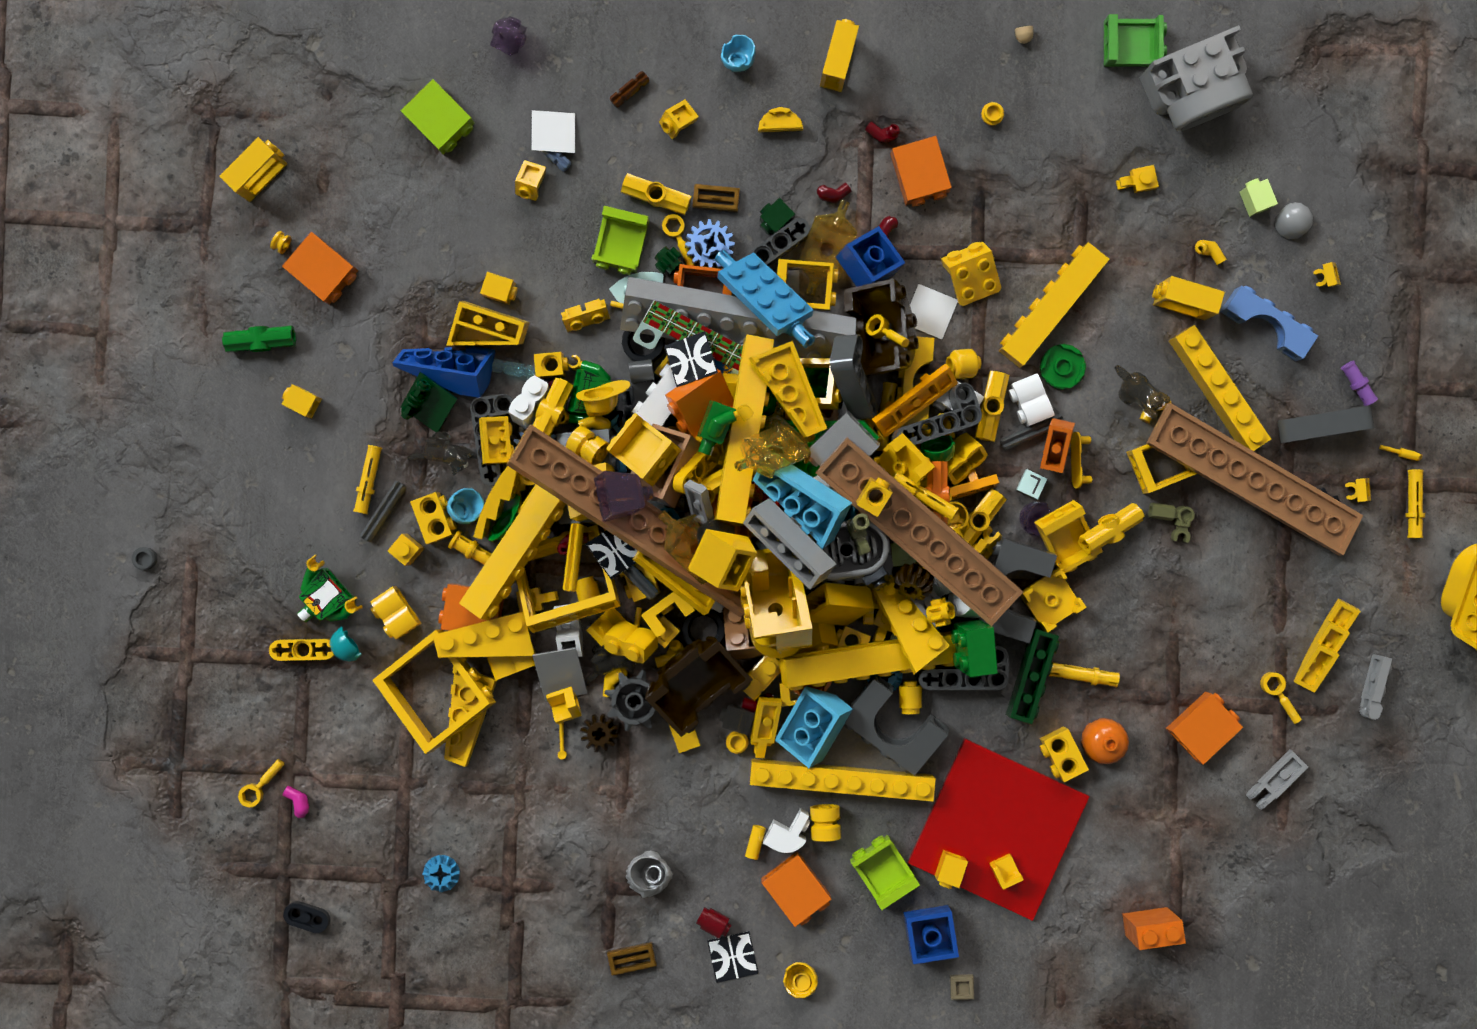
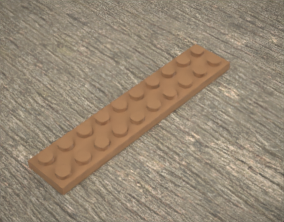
[1146,403,1363,556]
[816,437,1023,626]

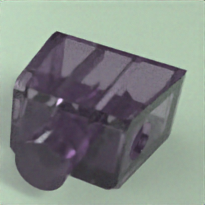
[594,471,653,522]

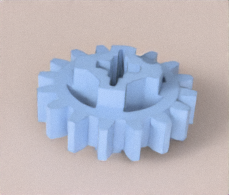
[685,219,735,268]

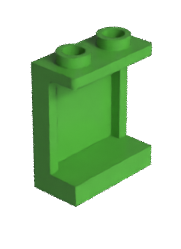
[1104,14,1167,67]

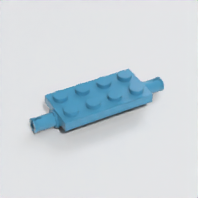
[715,250,816,348]

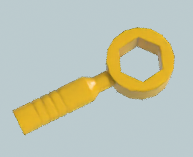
[662,214,696,266]
[865,314,909,347]
[1260,672,1302,724]
[238,759,285,808]

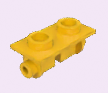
[561,299,610,332]

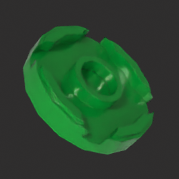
[1039,344,1086,390]

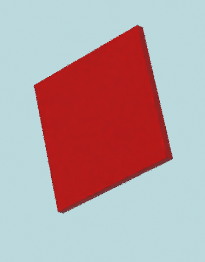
[908,738,1090,921]

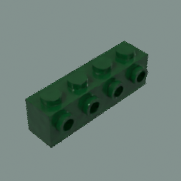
[1005,628,1059,724]

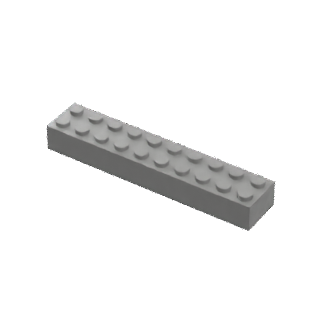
[620,277,856,358]

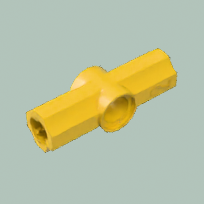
[621,173,692,215]
[975,371,1010,442]
[533,378,574,437]
[960,488,1007,546]
[1078,503,1145,555]

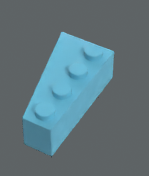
[753,453,852,549]

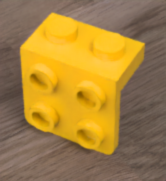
[941,242,1001,306]

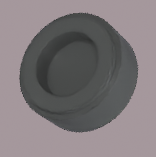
[132,547,157,570]

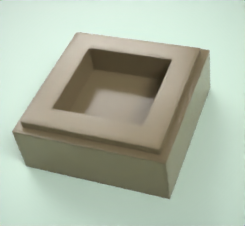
[950,974,974,1000]

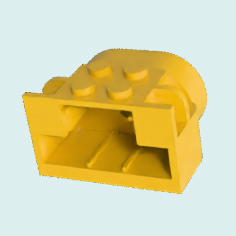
[1441,544,1477,649]
[740,549,812,658]

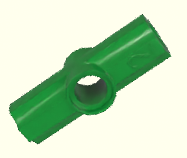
[222,326,297,352]

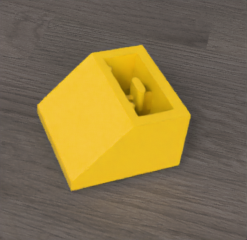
[688,529,757,592]

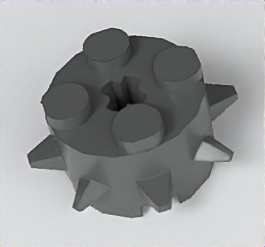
[604,670,656,731]

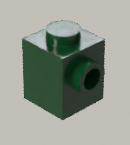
[760,197,795,235]

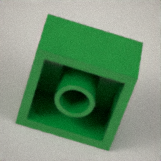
[951,620,998,677]

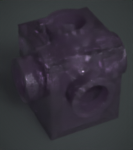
[490,16,527,56]

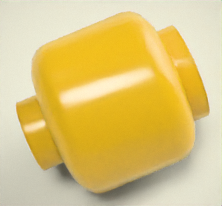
[946,349,982,379]

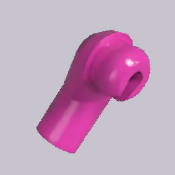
[283,786,309,818]

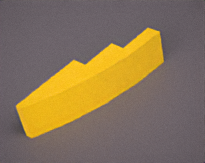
[473,466,520,539]
[1294,598,1361,693]

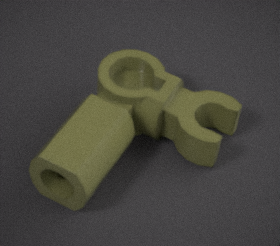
[1148,503,1195,543]
[846,513,871,556]

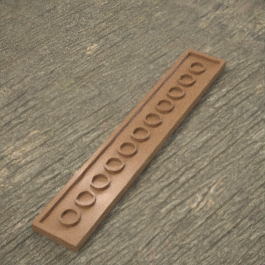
[506,424,744,617]

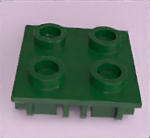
[401,372,458,433]

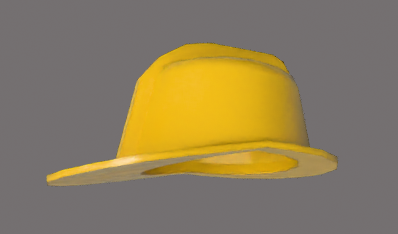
[576,380,631,417]

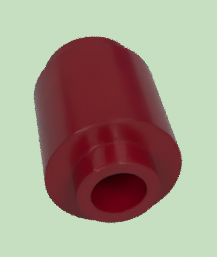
[696,907,731,939]

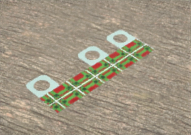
[633,300,743,374]

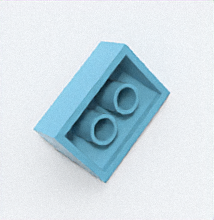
[775,686,853,768]

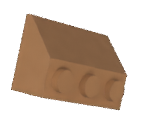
[625,424,700,509]

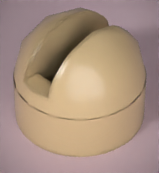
[1015,26,1034,44]

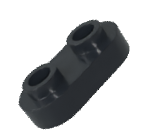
[283,901,330,933]

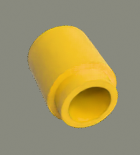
[576,576,600,601]
[899,681,922,714]

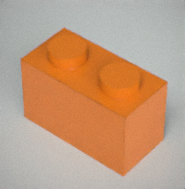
[1040,418,1075,473]

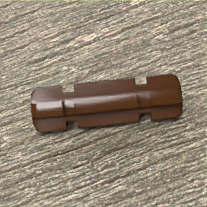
[610,71,649,108]

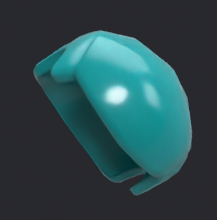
[329,627,362,662]

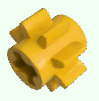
[926,597,955,627]

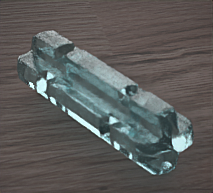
[492,359,536,379]

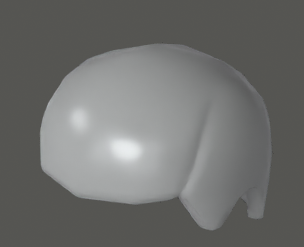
[1275,202,1313,240]

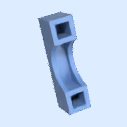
[1220,286,1318,361]

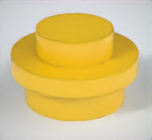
[981,102,1004,126]
[726,731,749,754]

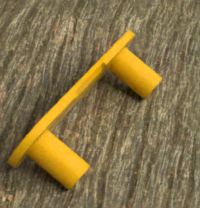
[1071,432,1092,488]

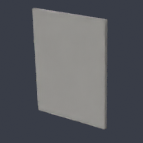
[533,647,587,701]

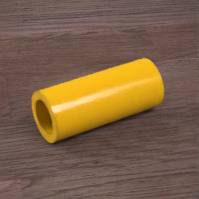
[745,825,766,860]

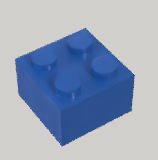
[836,226,905,287]
[903,905,959,964]

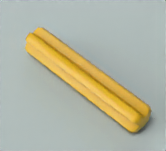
[563,523,584,592]

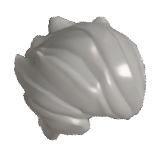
[626,851,673,898]

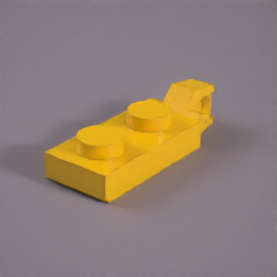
[750,697,782,758]

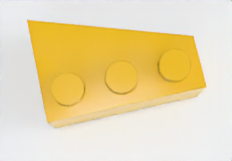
[446,301,530,346]

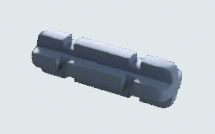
[542,151,571,172]

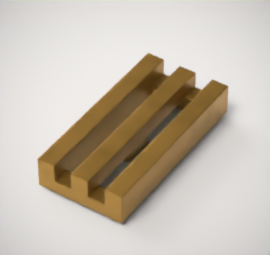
[692,184,740,212]
[607,942,657,976]

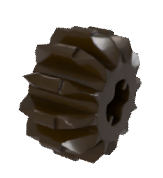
[894,563,934,601]
[580,713,619,752]

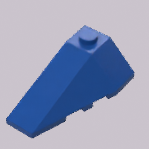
[392,346,495,398]

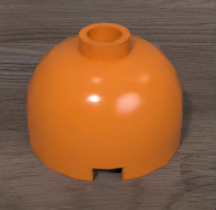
[1081,718,1129,764]

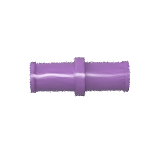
[1341,360,1378,406]

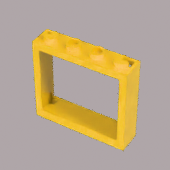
[516,525,621,633]
[372,630,496,754]

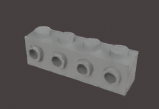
[743,498,836,590]

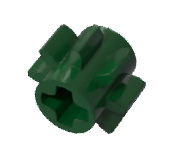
[654,246,682,275]

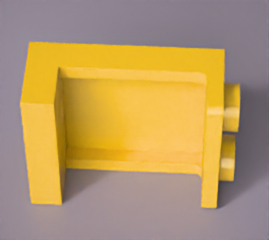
[606,413,682,487]
[1034,500,1103,573]

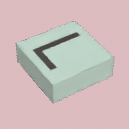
[1016,469,1047,500]

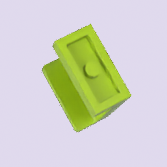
[400,79,475,155]
[591,206,650,275]
[850,835,920,910]

